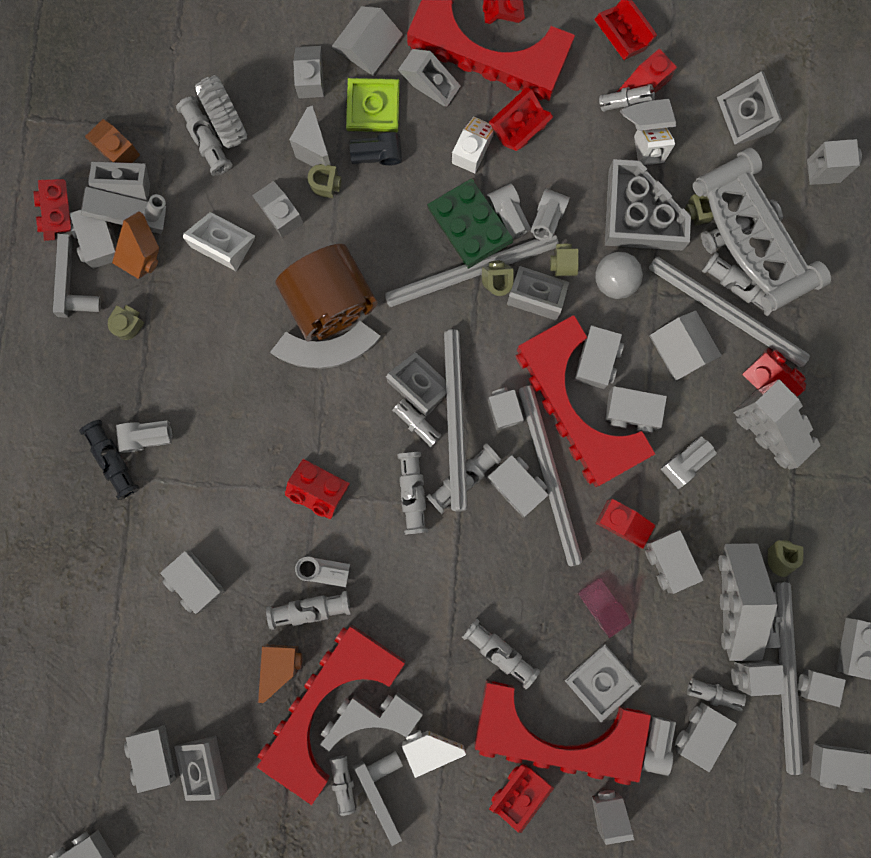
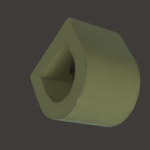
[308,164,342,198]
[685,194,714,226]
[550,244,578,276]
[482,260,513,296]
[108,305,145,340]
[768,540,803,577]

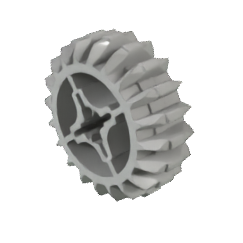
[195,75,247,148]

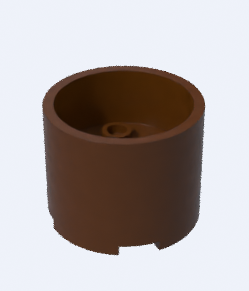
[275,244,378,342]

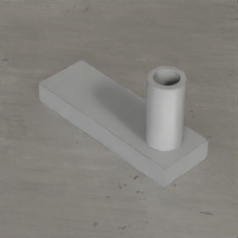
[81,187,166,234]
[53,234,101,318]
[353,751,403,846]

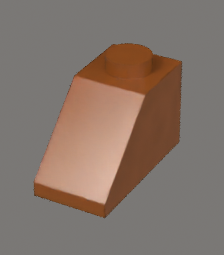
[85,119,140,163]
[112,211,159,279]
[258,644,302,703]

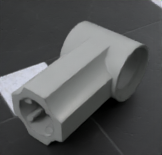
[487,183,531,239]
[530,188,570,241]
[116,420,173,453]
[660,436,717,489]
[295,557,350,587]
[642,716,676,776]

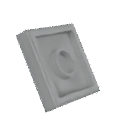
[564,644,641,722]

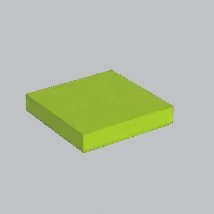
[346,78,400,132]

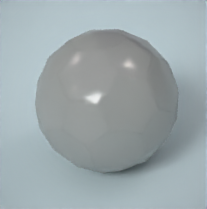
[595,252,643,299]

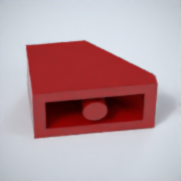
[617,48,677,93]
[595,499,656,549]

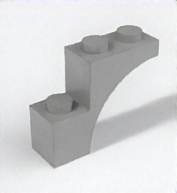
[320,692,423,751]

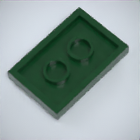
[427,178,513,269]

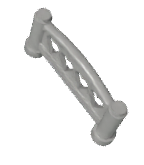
[693,148,831,311]

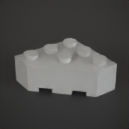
[605,159,691,251]
[733,380,821,470]
[718,544,777,661]

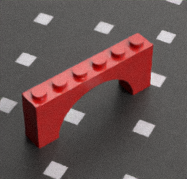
[407,0,575,101]
[515,315,655,487]
[257,625,405,805]
[474,680,651,785]

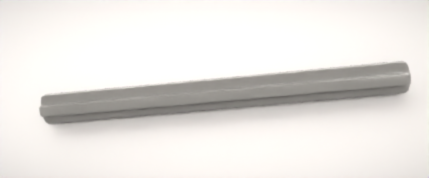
[385,233,559,307]
[649,257,810,367]
[444,329,467,512]
[519,385,583,566]
[774,582,803,775]

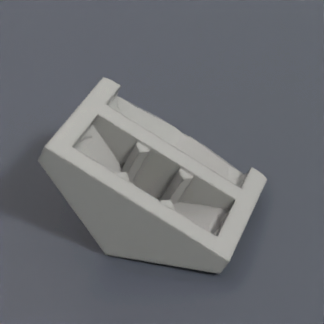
[620,99,676,131]

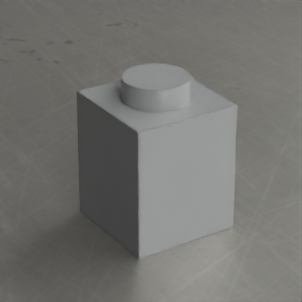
[488,387,524,430]
[797,669,846,707]

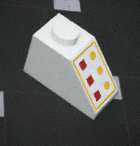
[452,116,495,173]
[634,128,675,165]
[402,730,466,778]

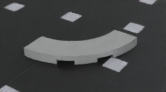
[270,321,381,369]

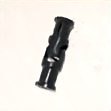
[79,419,140,500]

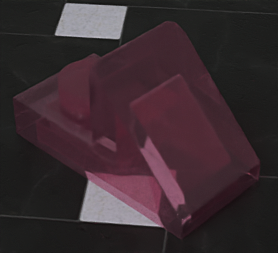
[577,578,631,638]

